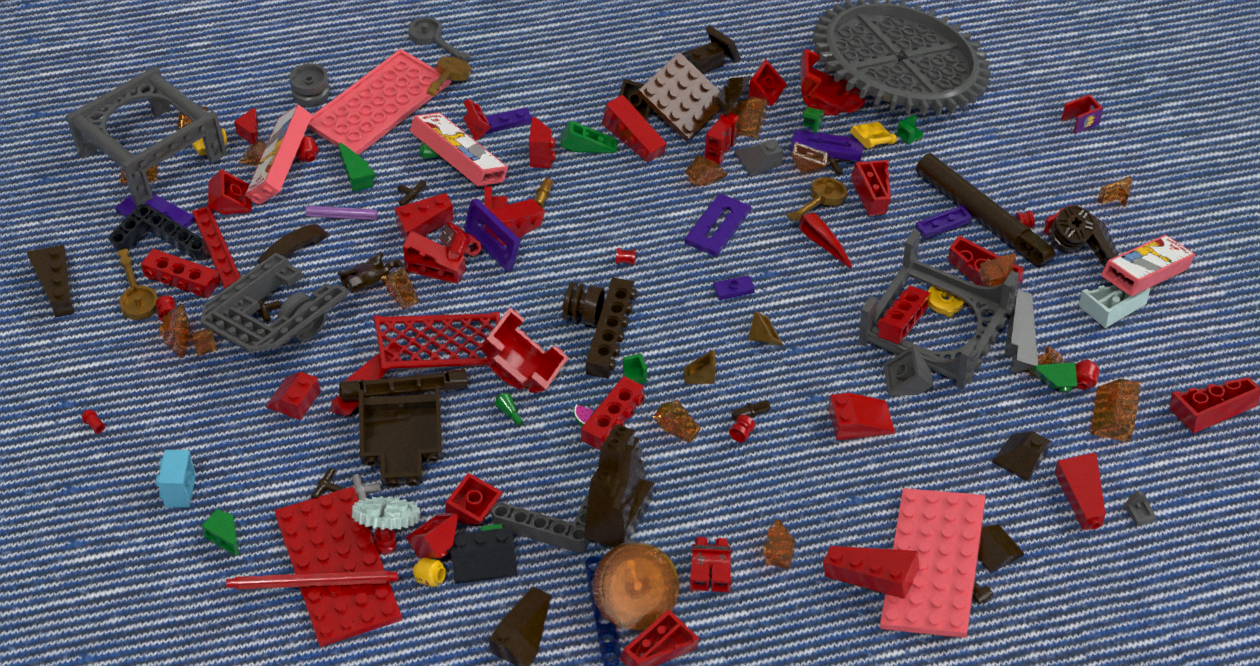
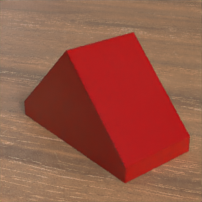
[234,108,258,145]

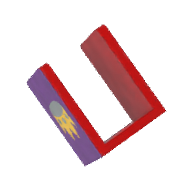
[1061,94,1103,134]

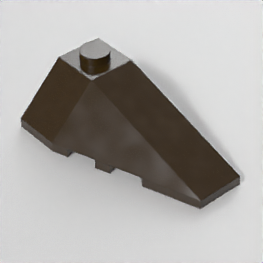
[489,587,551,666]

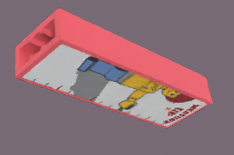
[245,104,312,205]
[409,112,508,186]
[1101,234,1196,296]

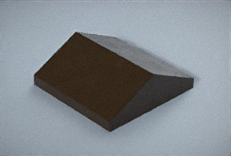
[978,524,1024,574]

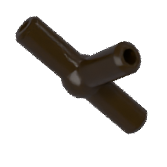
[815,157,846,175]
[398,180,426,206]
[257,300,281,323]
[311,468,343,499]

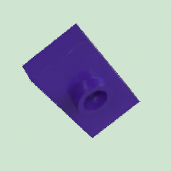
[713,275,755,300]

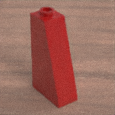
[1054,453,1106,530]

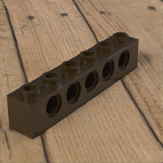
[586,277,637,379]

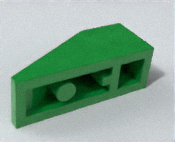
[560,120,617,153]
[338,143,376,192]

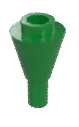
[419,143,440,159]
[494,393,523,426]

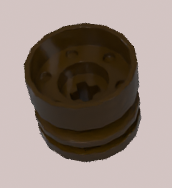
[1049,206,1095,253]
[563,281,605,326]

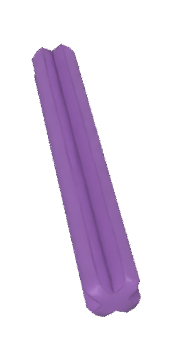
[305,206,378,220]

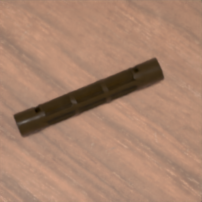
[339,369,468,402]

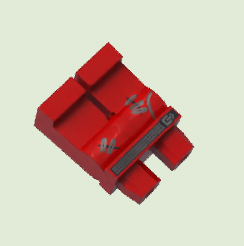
[704,113,739,166]
[689,537,731,592]

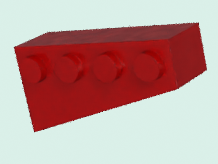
[601,95,667,163]
[948,235,1024,287]
[1169,377,1260,433]
[823,546,920,599]

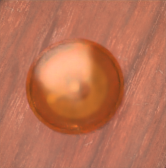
[593,543,679,630]

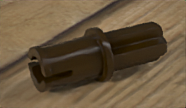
[731,400,771,422]

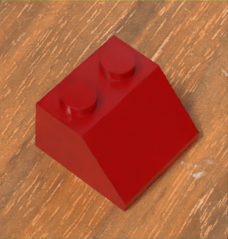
[529,117,556,168]
[208,169,251,215]
[266,372,321,421]
[445,472,503,524]
[406,513,458,559]

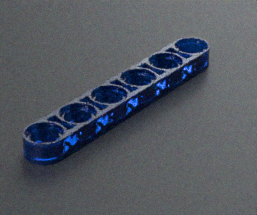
[585,556,621,666]

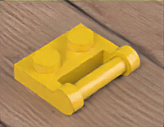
[850,122,897,148]

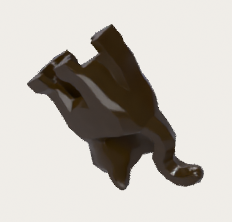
[337,252,402,293]

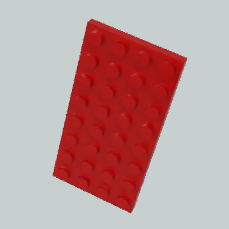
[274,486,402,647]

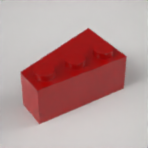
[851,160,891,216]
[394,193,454,241]
[485,199,545,246]
[403,231,466,284]
[620,609,700,666]

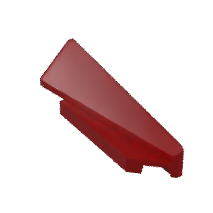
[330,346,403,416]

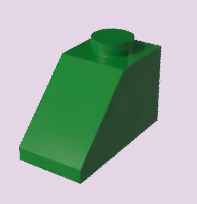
[1031,362,1077,392]
[201,509,239,556]

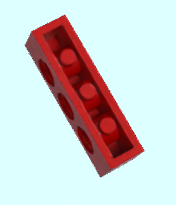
[141,249,220,299]
[877,286,931,344]
[581,376,645,450]

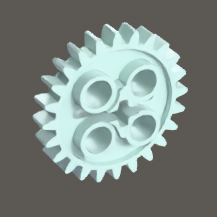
[352,496,420,530]

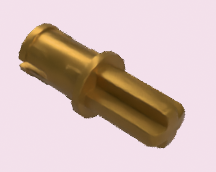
[534,177,553,208]

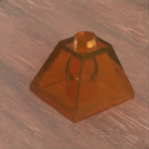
[730,97,767,139]
[159,304,190,358]

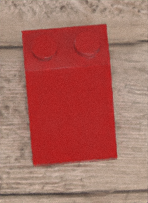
[828,393,895,440]

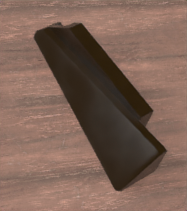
[714,76,752,116]
[1087,215,1119,268]

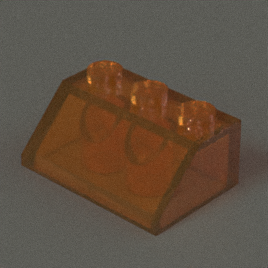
[1090,379,1141,442]

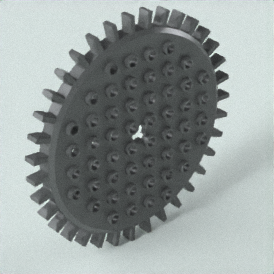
[812,0,991,115]

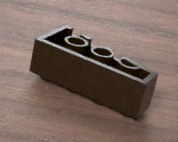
[26,245,75,318]

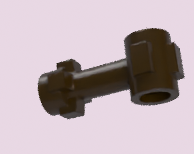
[972,582,993,605]

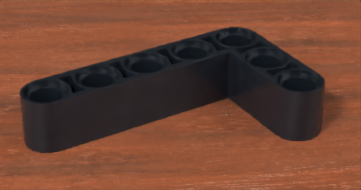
[109,204,209,261]

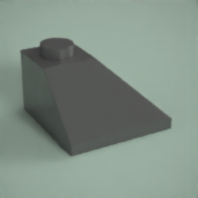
[734,139,783,176]
[883,346,933,396]

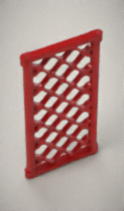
[373,312,500,371]

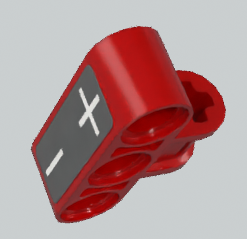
[439,222,481,256]

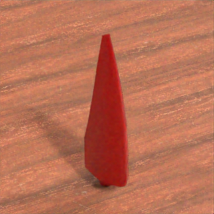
[799,213,852,269]

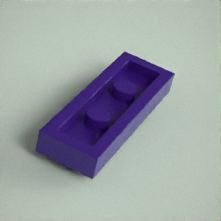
[484,107,532,135]
[915,205,972,239]

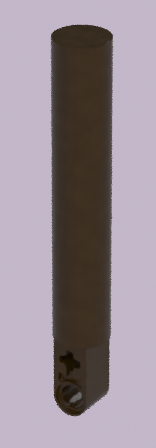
[916,153,1055,265]

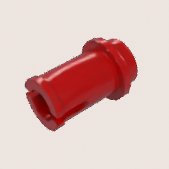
[82,409,106,434]

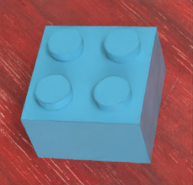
[156,450,196,508]

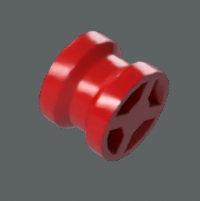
[1015,210,1035,229]

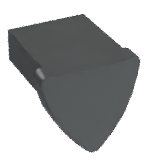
[1124,490,1156,527]

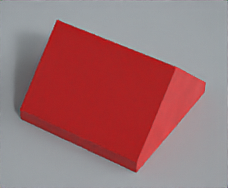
[749,59,787,106]

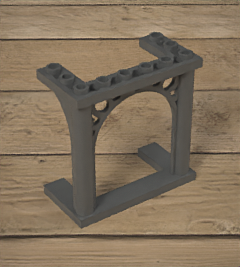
[66,66,227,206]
[858,230,1020,390]

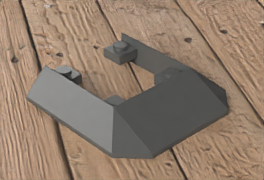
[201,253,349,352]

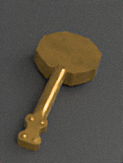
[426,57,472,96]
[787,177,848,221]
[118,249,158,321]

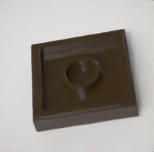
[706,25,741,63]

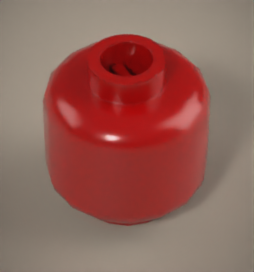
[296,135,319,162]
[1075,360,1100,390]

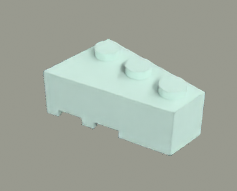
[1079,285,1150,328]

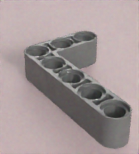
[492,495,591,553]

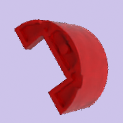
[800,48,865,116]
[482,307,569,393]

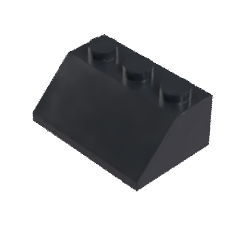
[450,527,518,584]

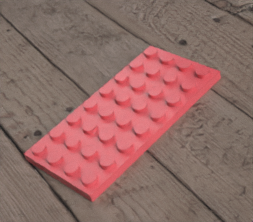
[307,49,451,155]
[880,488,986,638]

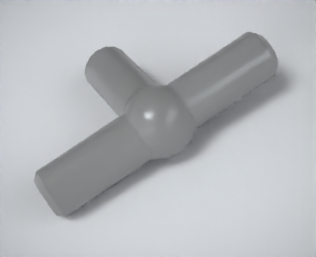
[352,474,381,501]

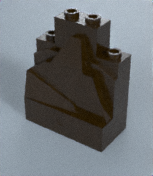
[359,385,443,487]
[584,424,654,548]

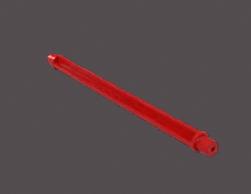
[226,570,398,589]

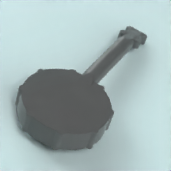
[408,17,470,61]

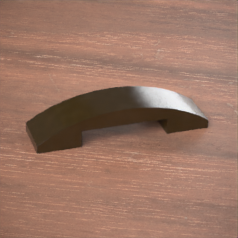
[258,224,329,264]

